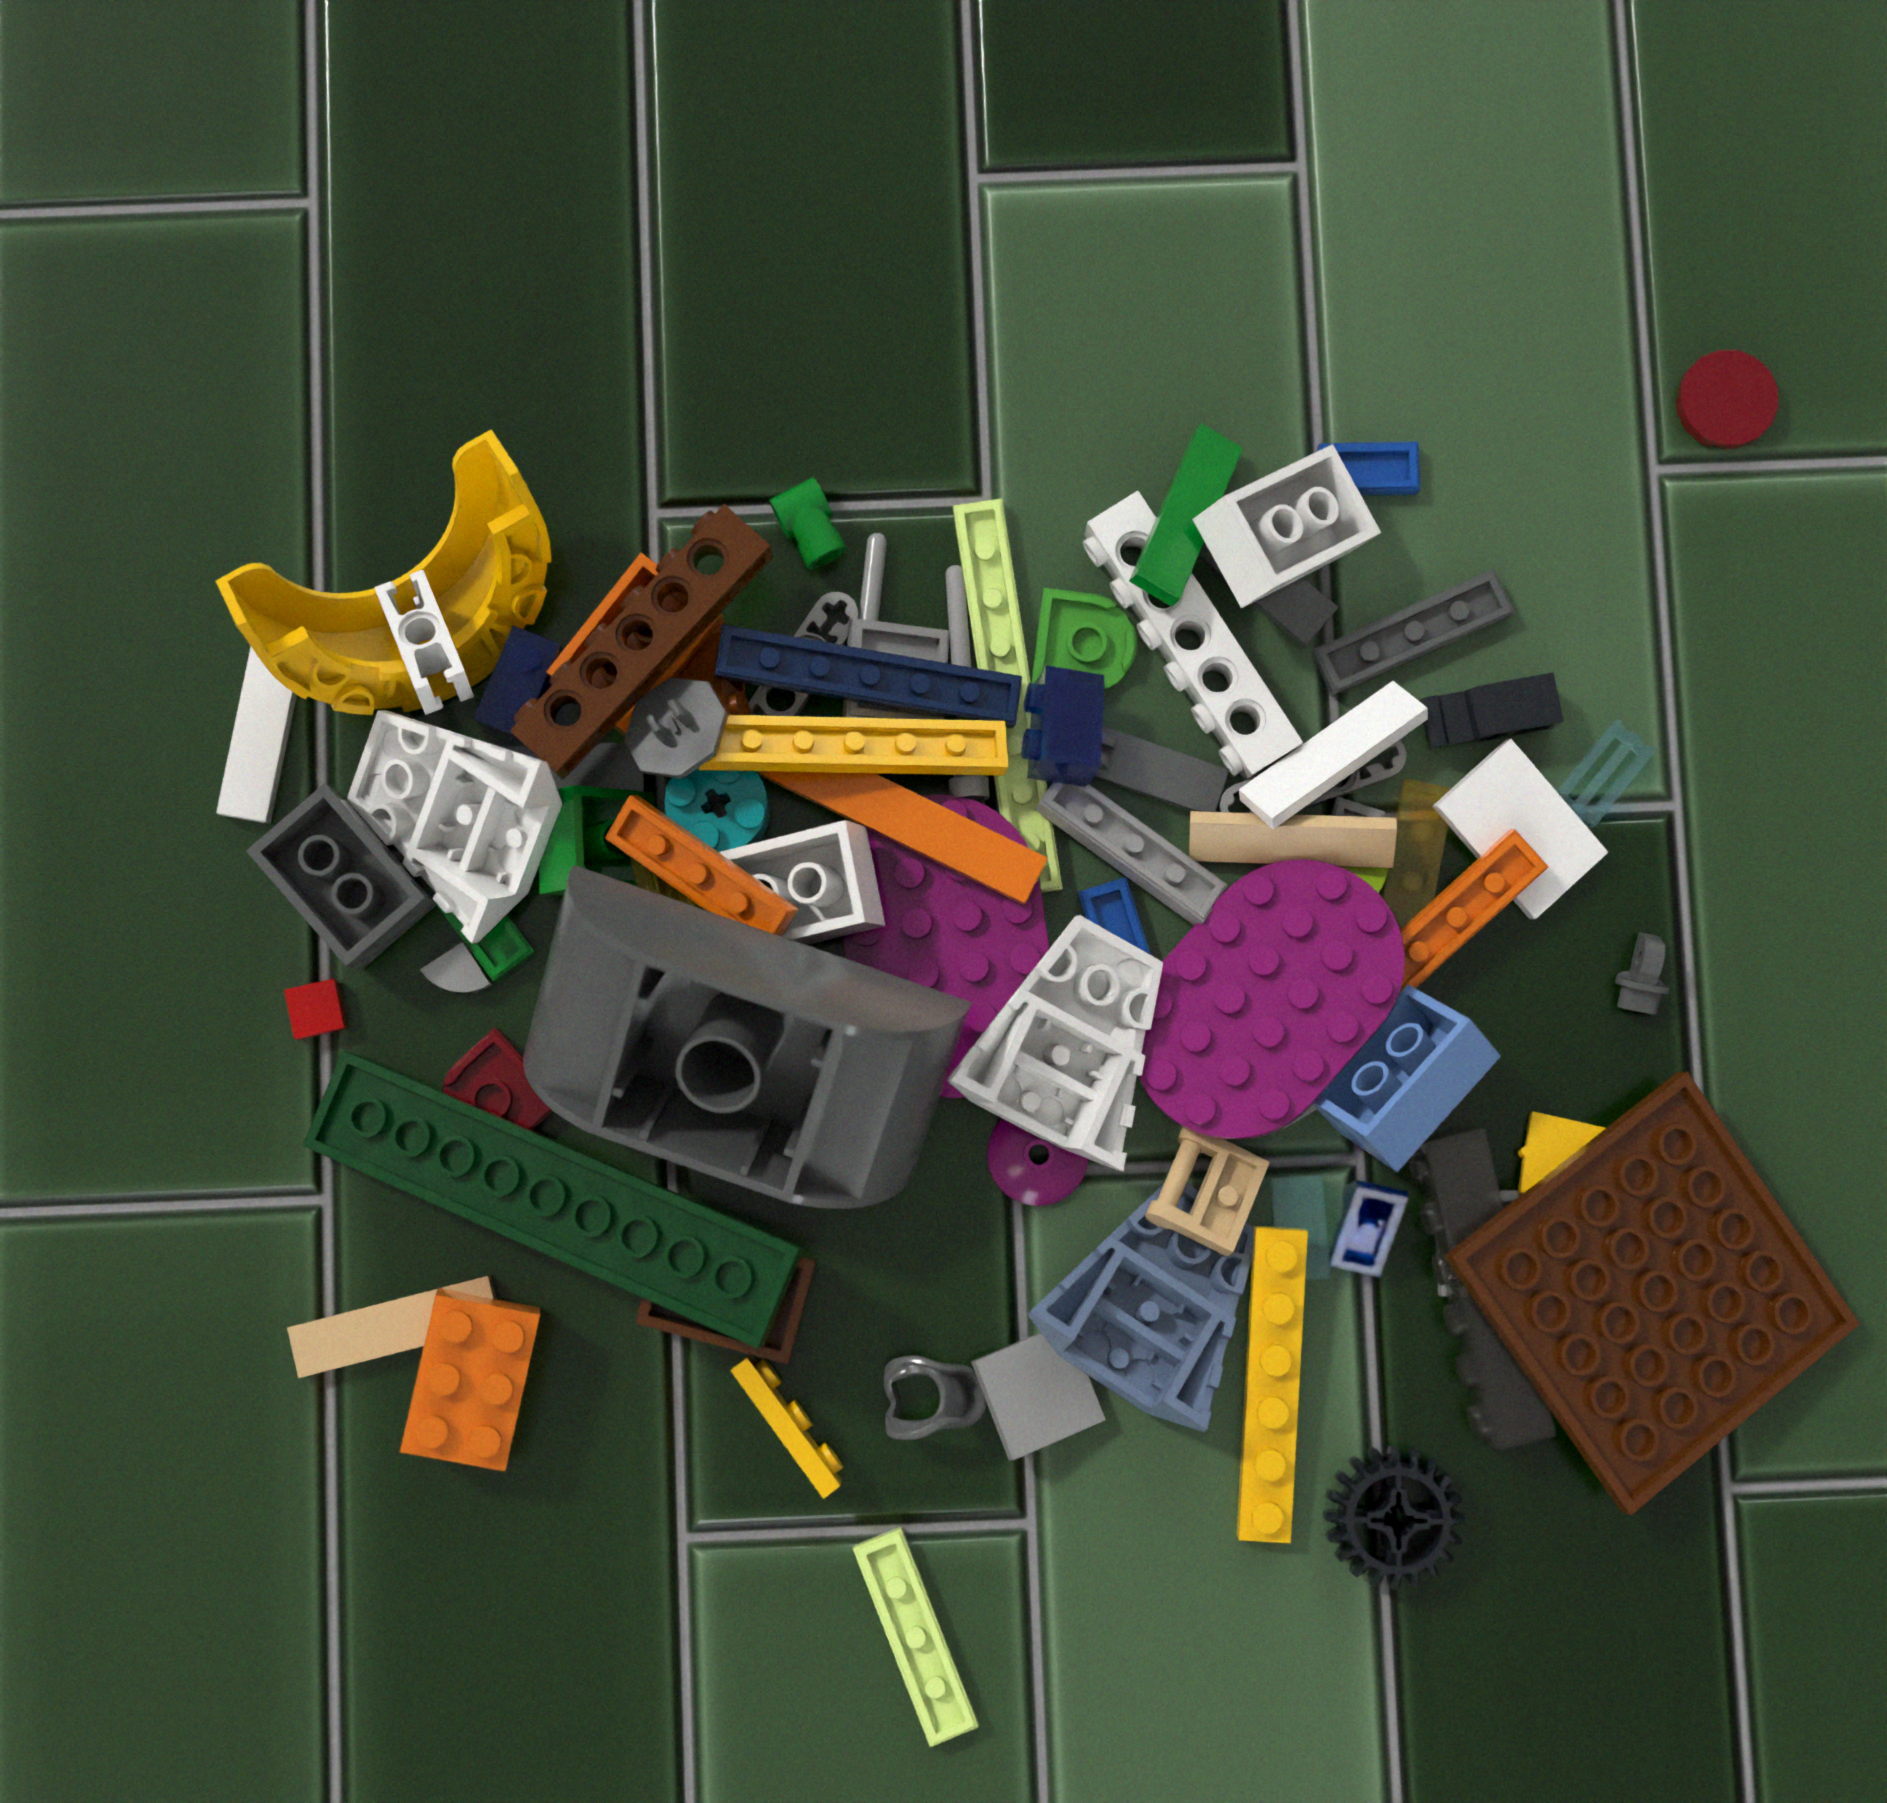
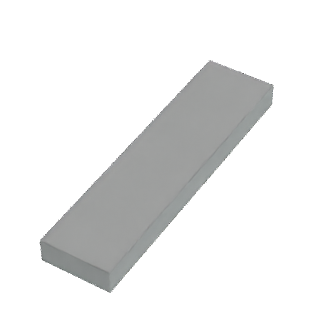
[1034,767,1228,926]

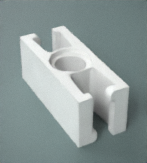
[374,570,474,715]

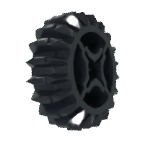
[1323,1445,1466,1590]

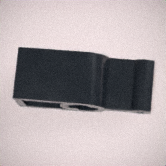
[1419,672,1564,749]

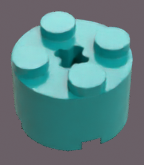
[665,768,771,852]

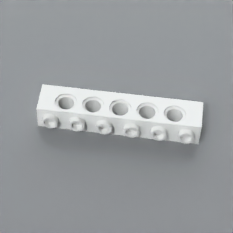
[1083,491,1303,781]

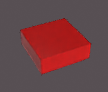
[284,978,348,1040]

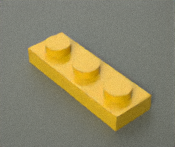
[730,1354,843,1499]

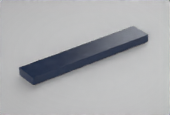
[714,624,1022,728]

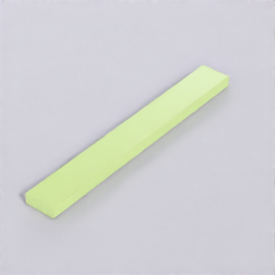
[953,499,1063,894]

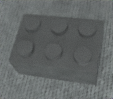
[246,783,436,971]

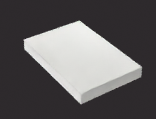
[1432,739,1608,919]

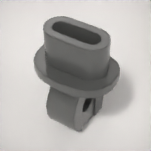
[1615,932,1670,1015]

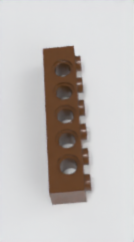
[510,504,773,781]

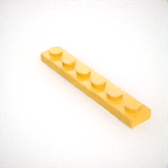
[699,715,1008,776]
[1236,1226,1308,1543]

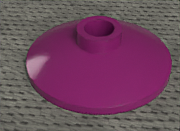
[987,1118,1089,1206]

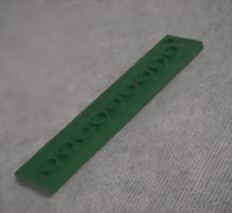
[302,1051,804,1349]

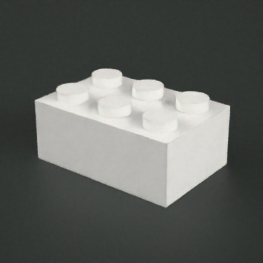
[1192,444,1381,608]
[719,820,885,945]

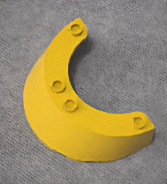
[216,429,551,715]

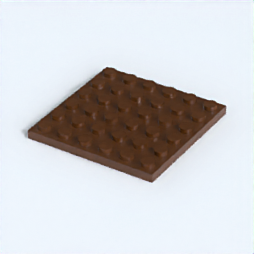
[1444,1072,1860,1515]

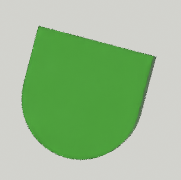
[1031,588,1137,695]

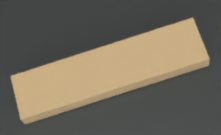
[1189,811,1397,868]
[287,1275,497,1378]

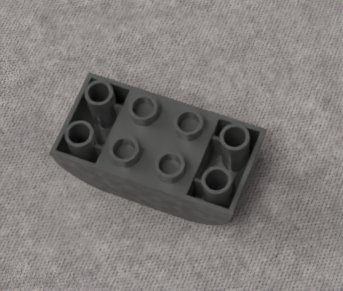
[523,865,972,1209]

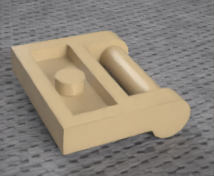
[1145,1127,1270,1257]

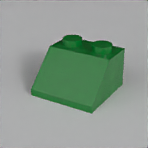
[539,785,658,895]

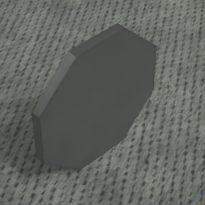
[624,677,728,779]

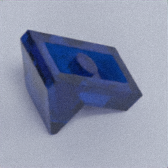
[1329,1180,1408,1277]

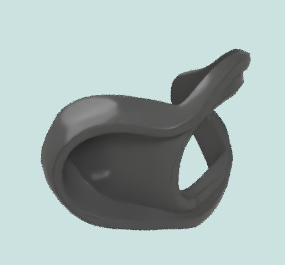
[883,1355,987,1440]

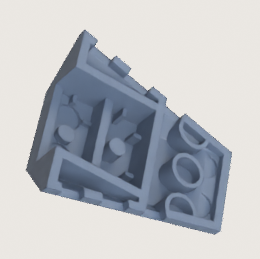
[1027,1183,1254,1432]

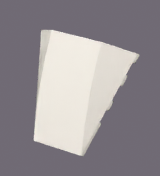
[347,710,562,944]
[947,915,1164,1171]

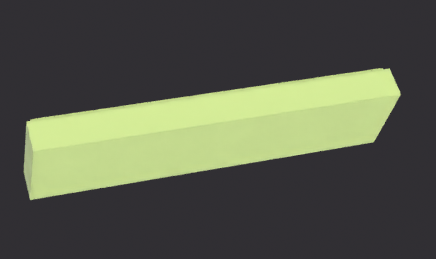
[853,1526,979,1747]

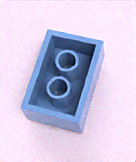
[1313,984,1501,1172]

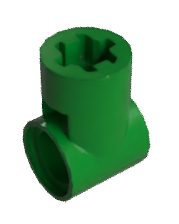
[769,477,847,570]

